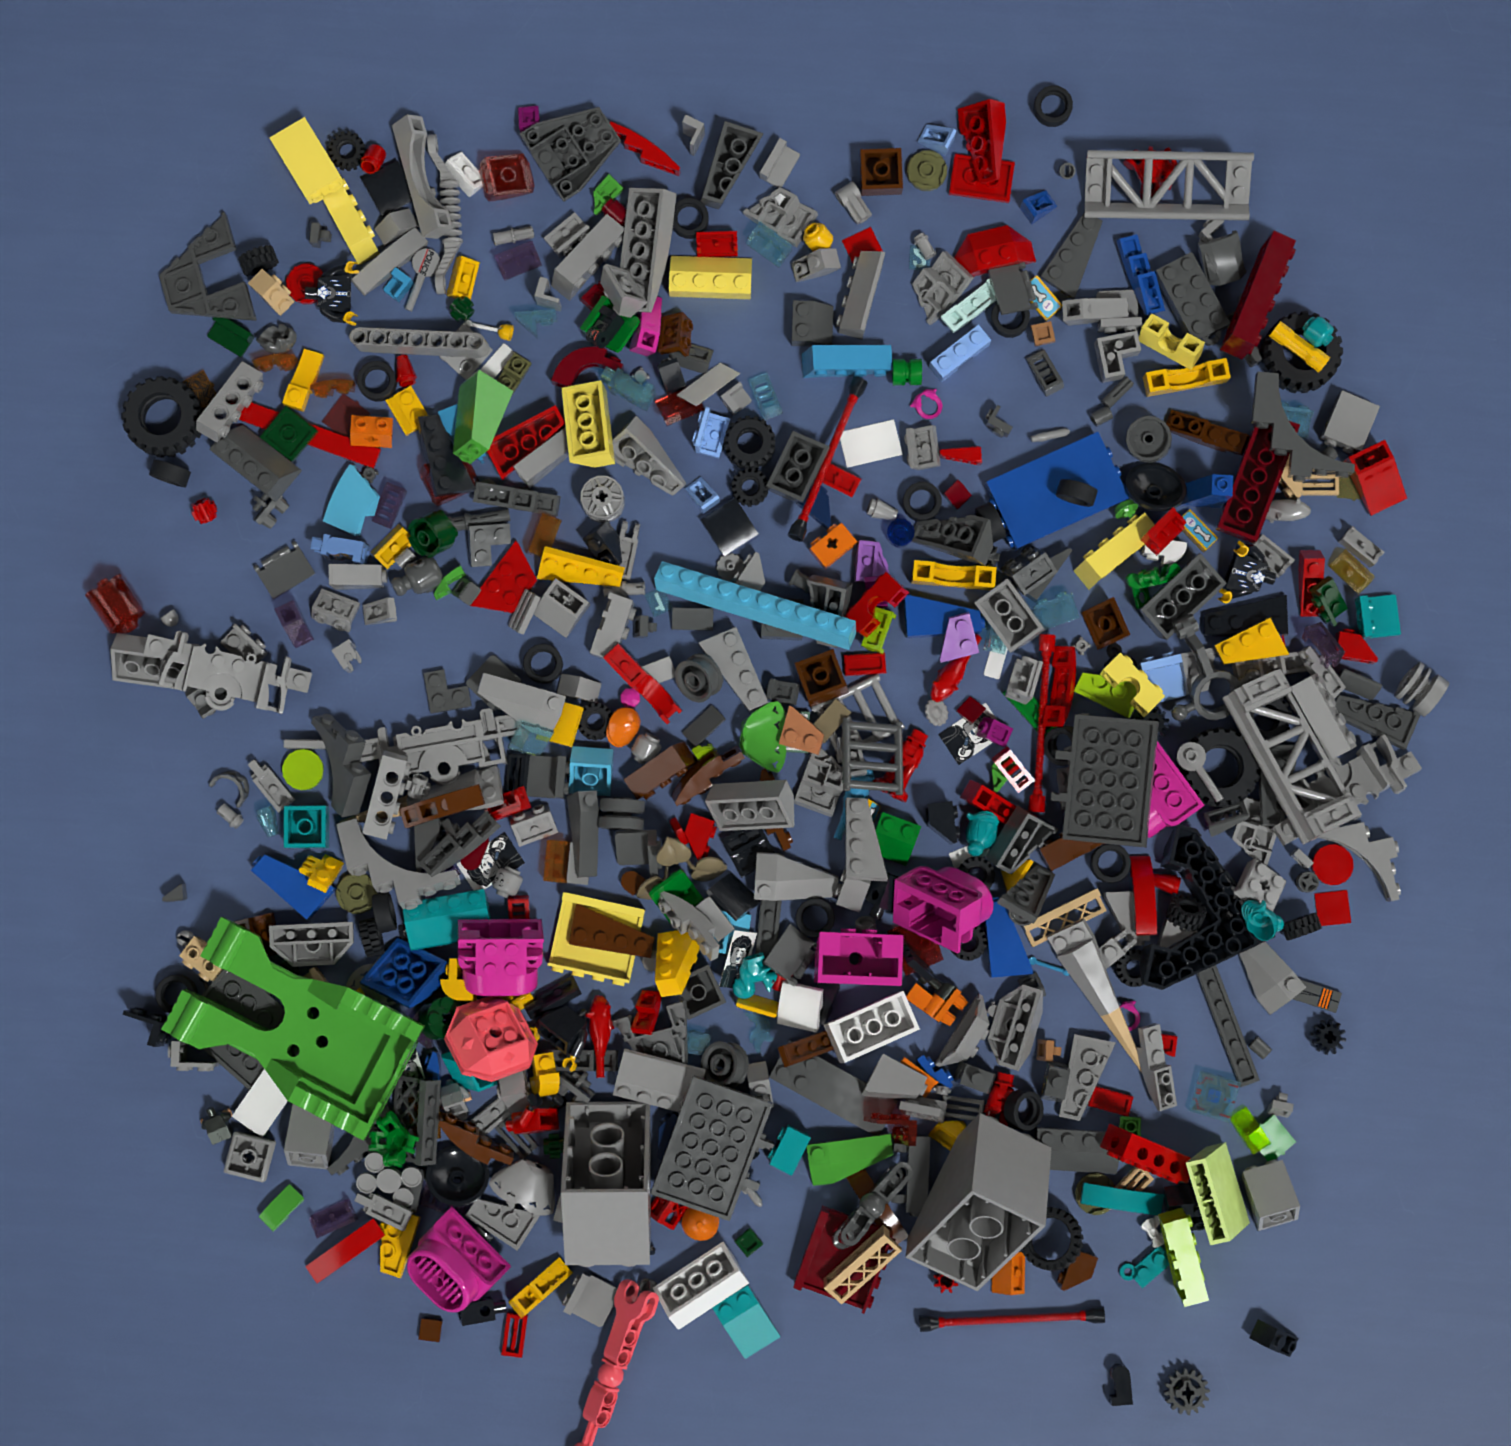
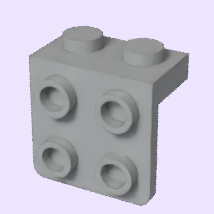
[1096,290,1142,334]
[168,1040,219,1071]
[562,1271,618,1327]

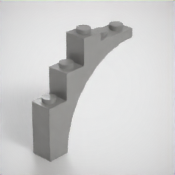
[336,818,461,910]
[1284,818,1401,902]

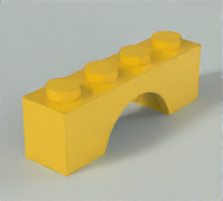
[1143,358,1231,397]
[911,560,997,591]

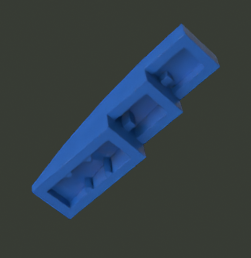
[1116,234,1165,316]

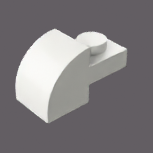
[1141,540,1187,567]

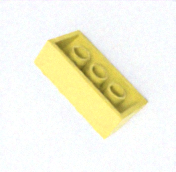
[669,256,752,299]
[562,380,615,468]

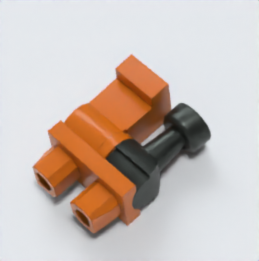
[906,968,968,1026]

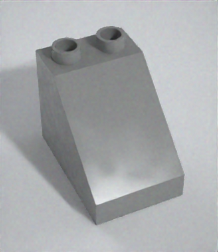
[561,1102,651,1267]
[905,1113,1051,1291]

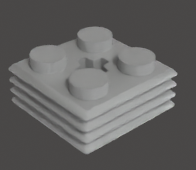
[1234,858,1286,912]
[224,1131,276,1182]

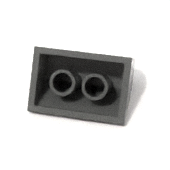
[766,431,830,503]

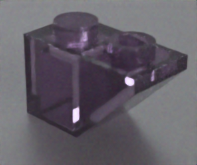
[274,600,314,648]

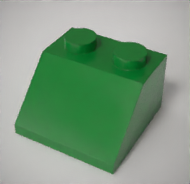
[875,812,921,866]

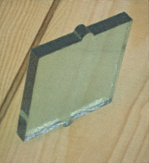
[508,721,554,756]

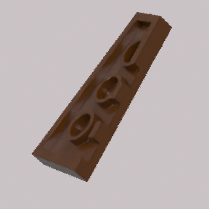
[569,904,655,958]

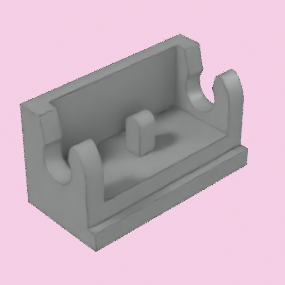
[1338,526,1385,568]
[1253,534,1295,578]
[331,639,362,673]
[1005,656,1043,705]

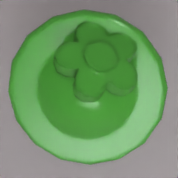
[1115,500,1138,519]

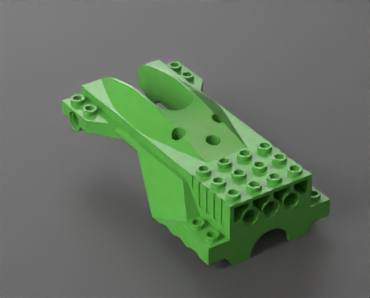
[161,916,425,1141]

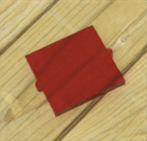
[322,393,371,438]

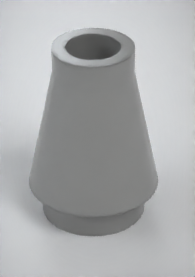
[866,498,898,521]

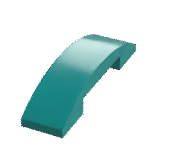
[1080,1182,1164,1215]

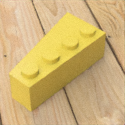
[323,178,380,265]

